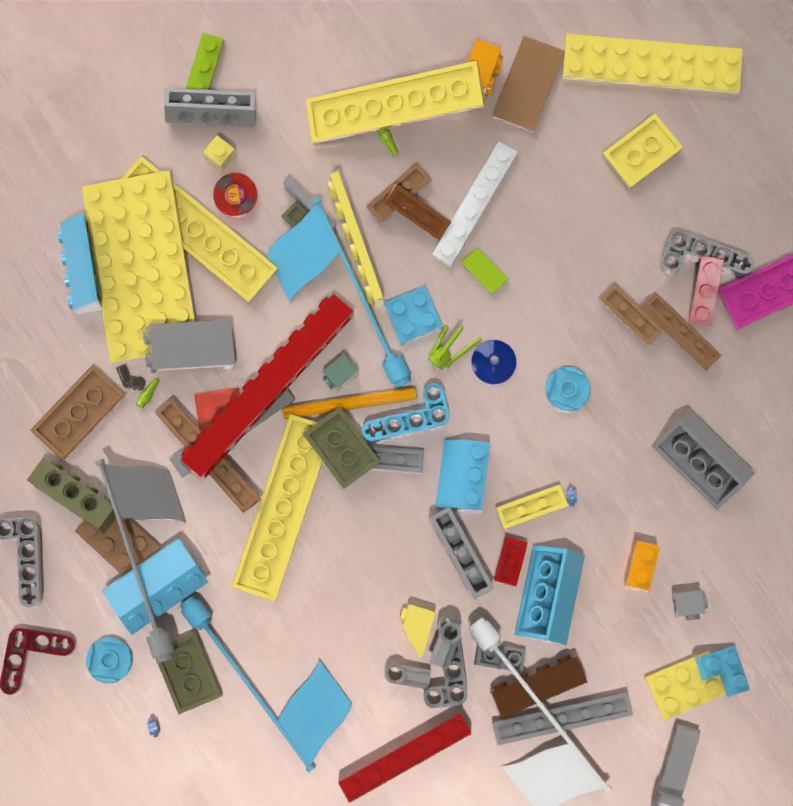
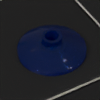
[471,340,517,385]

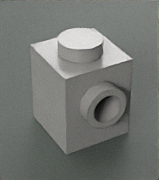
[672,590,708,621]

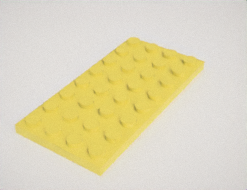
[81,170,196,364]

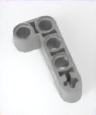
[660,231,755,278]
[0,518,43,609]
[423,615,468,708]
[653,723,700,806]

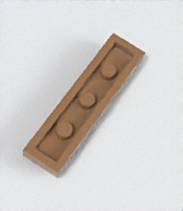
[641,293,722,371]

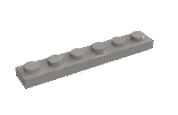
[492,692,633,745]

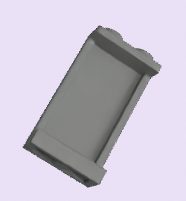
[143,320,235,373]

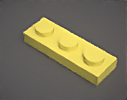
[496,485,568,530]

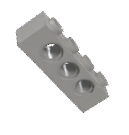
[164,88,256,126]
[429,507,494,600]

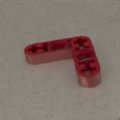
[0,628,76,695]

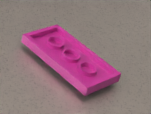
[718,254,793,331]

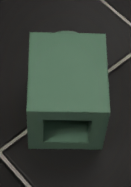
[322,354,358,392]

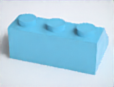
[435,440,490,514]

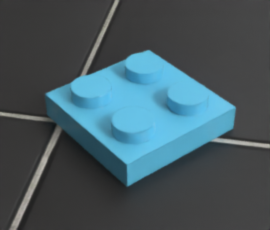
[384,286,443,345]

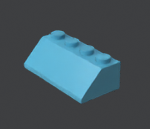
[57,213,102,315]
[102,538,208,635]
[514,545,585,645]

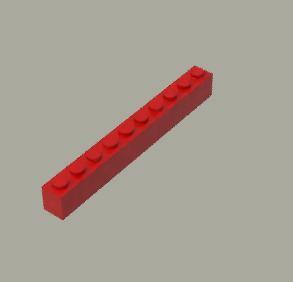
[180,294,354,482]

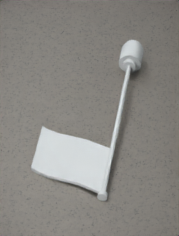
[468,617,612,806]

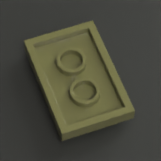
[302,407,380,490]
[158,632,222,715]

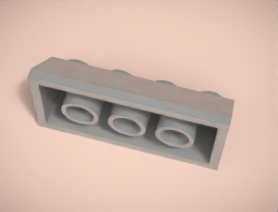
[652,409,755,511]

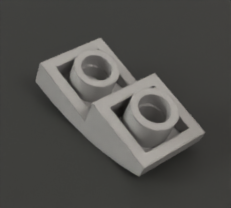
[474,644,526,673]

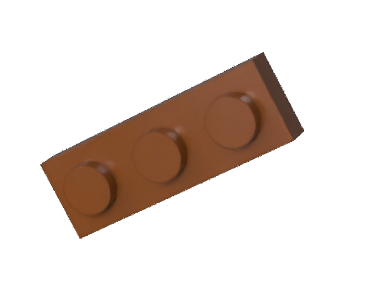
[383,184,451,241]

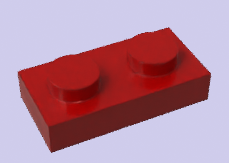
[494,537,528,587]

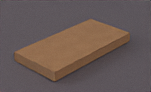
[492,36,565,133]
[30,364,126,461]

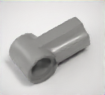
[429,622,461,669]
[384,663,431,690]

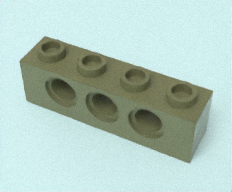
[27,458,116,534]

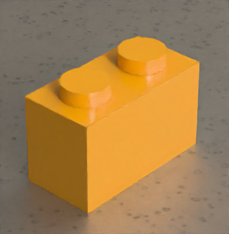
[624,541,660,593]

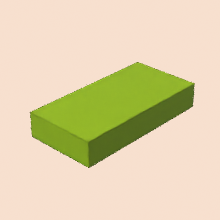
[461,248,508,295]

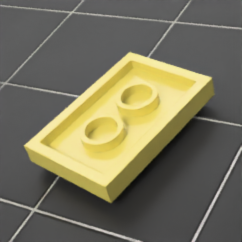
[602,114,683,189]
[645,651,726,721]

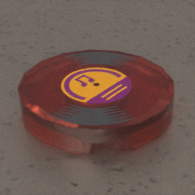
[213,173,258,218]

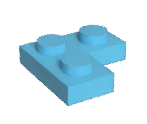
[695,646,750,697]

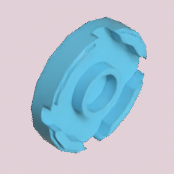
[545,367,591,412]
[86,637,133,684]

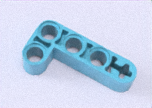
[362,384,449,444]

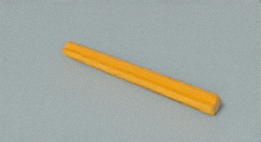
[282,387,417,419]

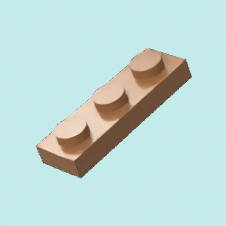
[366,163,431,224]
[599,283,664,347]

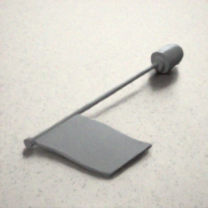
[95,459,186,664]

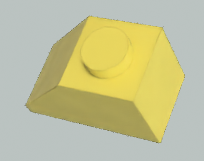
[400,604,436,657]

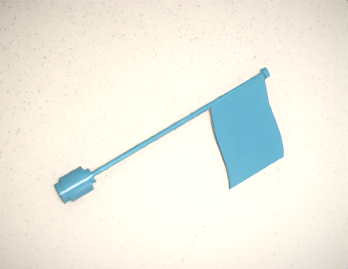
[267,197,412,388]
[179,595,352,773]

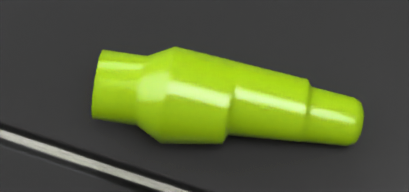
[377,128,399,156]
[135,378,160,409]

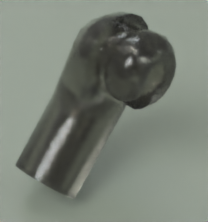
[116,364,146,391]

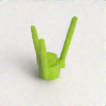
[428,325,482,370]

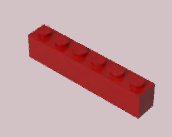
[338,713,472,803]

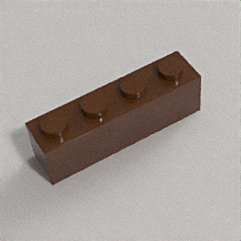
[490,654,587,719]

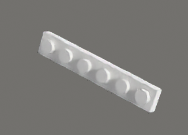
[432,141,518,267]

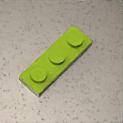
[186,33,224,90]

